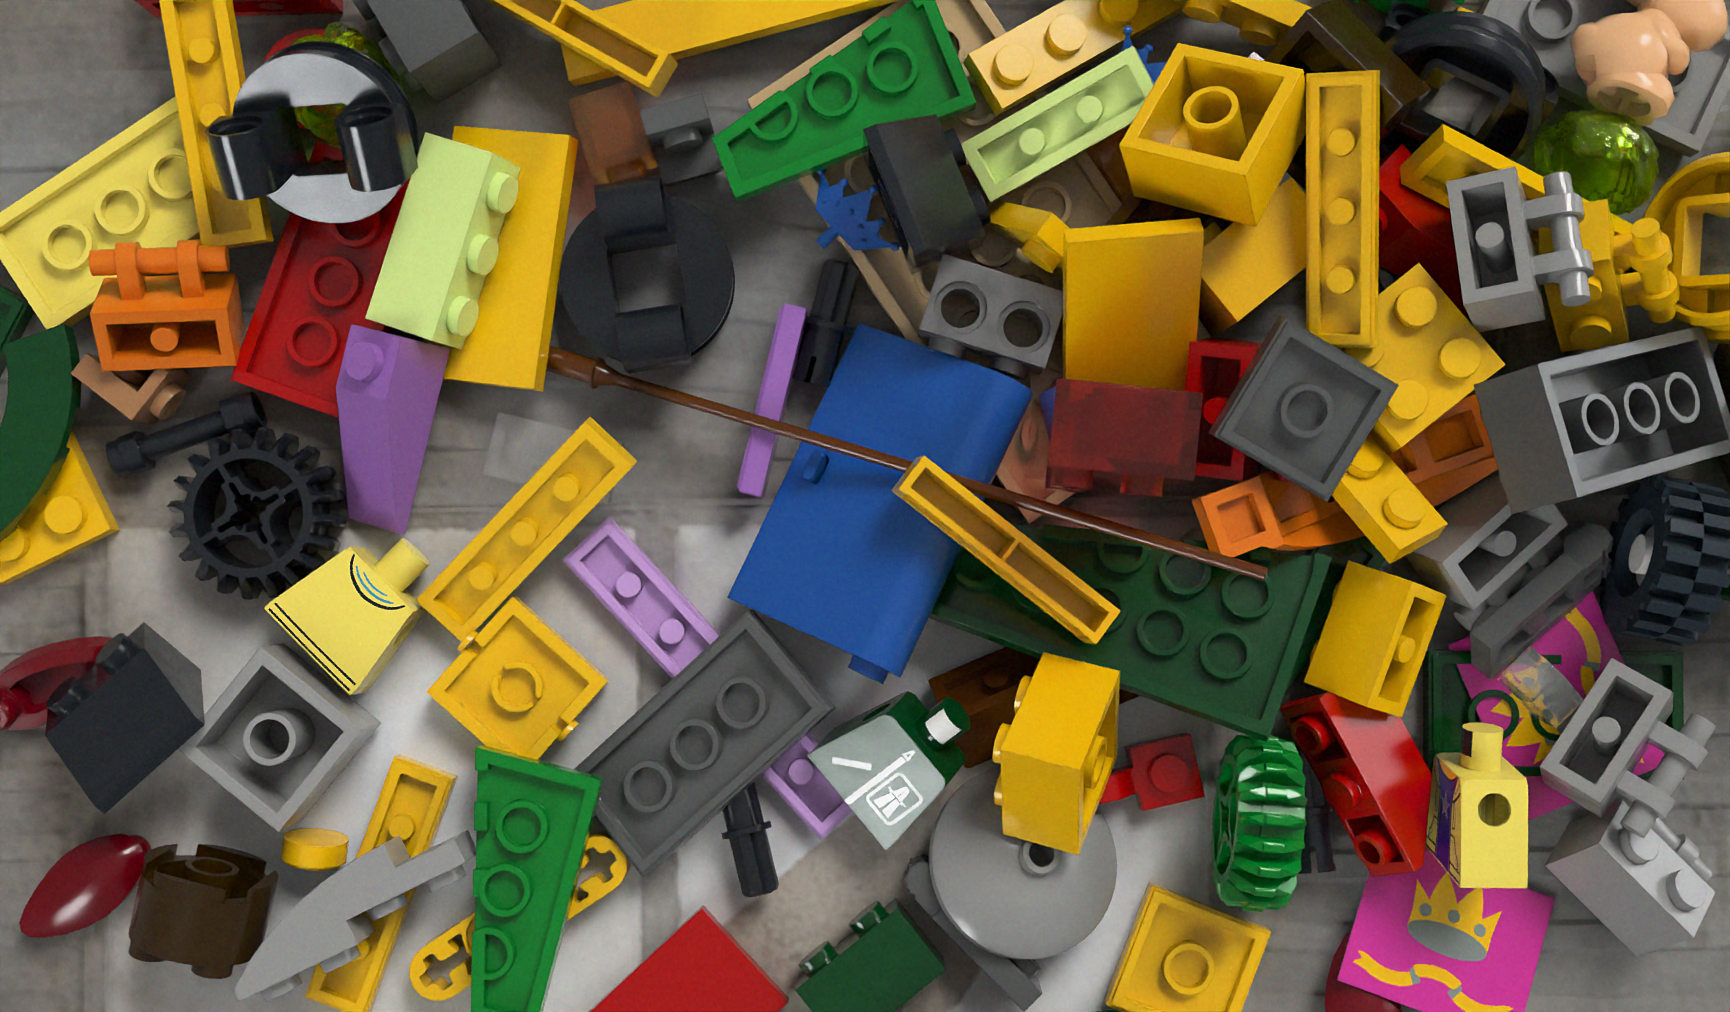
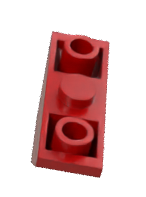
[1279,692,1432,877]

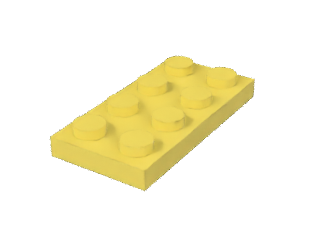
[0,96,267,330]

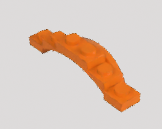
[1191,394,1499,557]

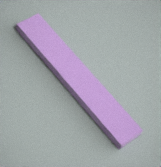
[563,517,853,840]

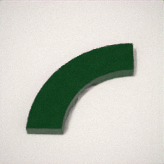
[0,324,81,542]

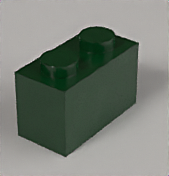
[795,898,946,1012]

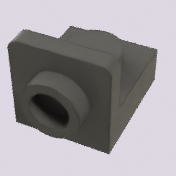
[639,93,723,186]

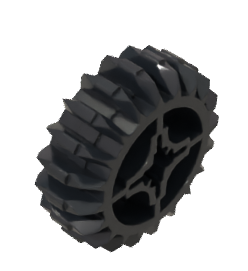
[167,427,347,600]

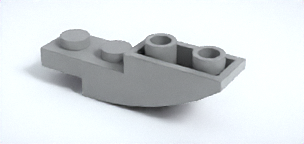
[233,830,476,1002]

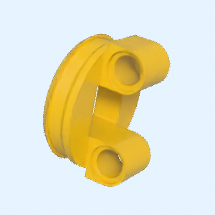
[1642,152,1730,344]

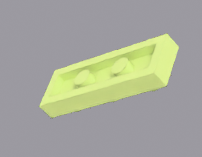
[961,46,1154,202]

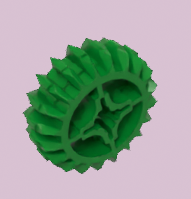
[1210,735,1308,912]

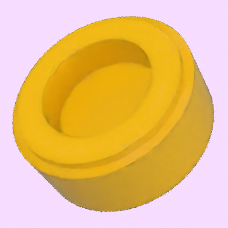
[281,828,349,871]

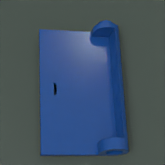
[727,323,1033,684]

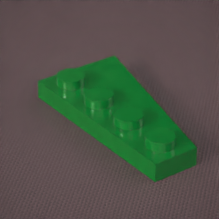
[712,0,977,203]
[471,745,605,1012]

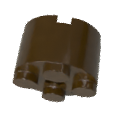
[128,844,279,979]

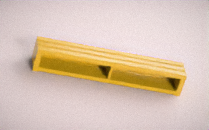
[485,0,678,98]
[891,455,1120,644]

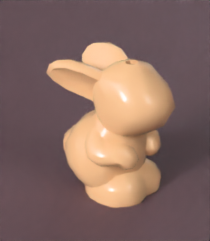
[1570,0,1728,126]

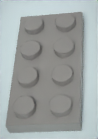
[1479,0,1730,157]

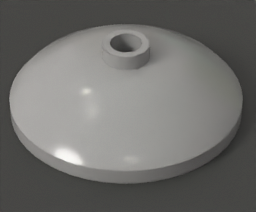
[929,766,1117,960]

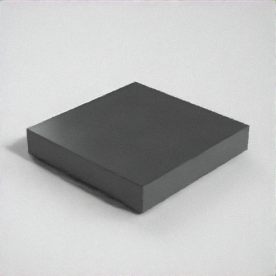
[1208,316,1399,502]

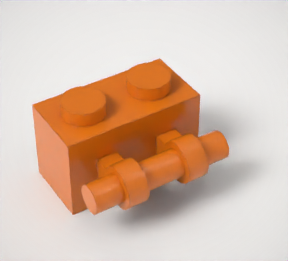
[89,239,246,372]

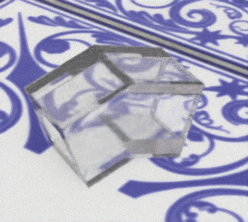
[1498,646,1584,729]

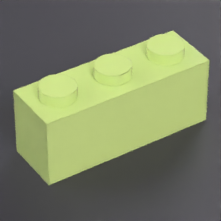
[365,132,521,350]

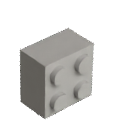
[177,643,381,832]

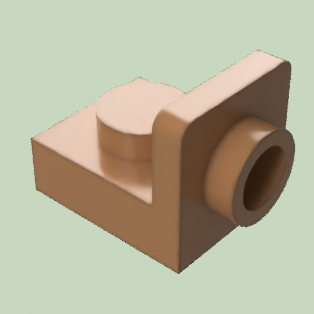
[70,353,192,425]

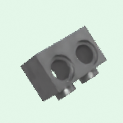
[918,254,1063,380]

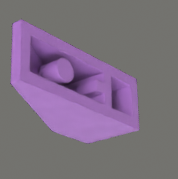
[336,324,450,534]

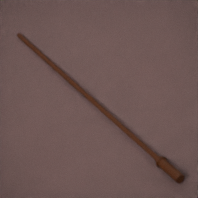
[546,346,1268,581]

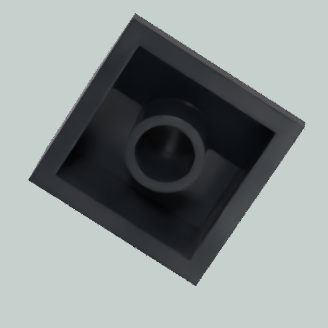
[863,114,991,275]
[45,622,205,814]

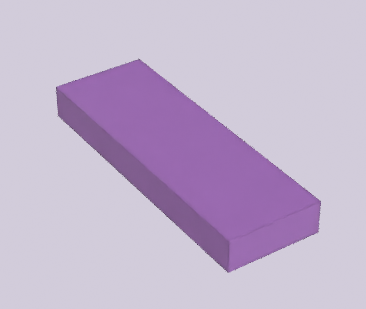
[737,303,808,499]

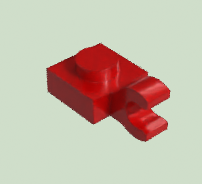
[1099,732,1205,811]

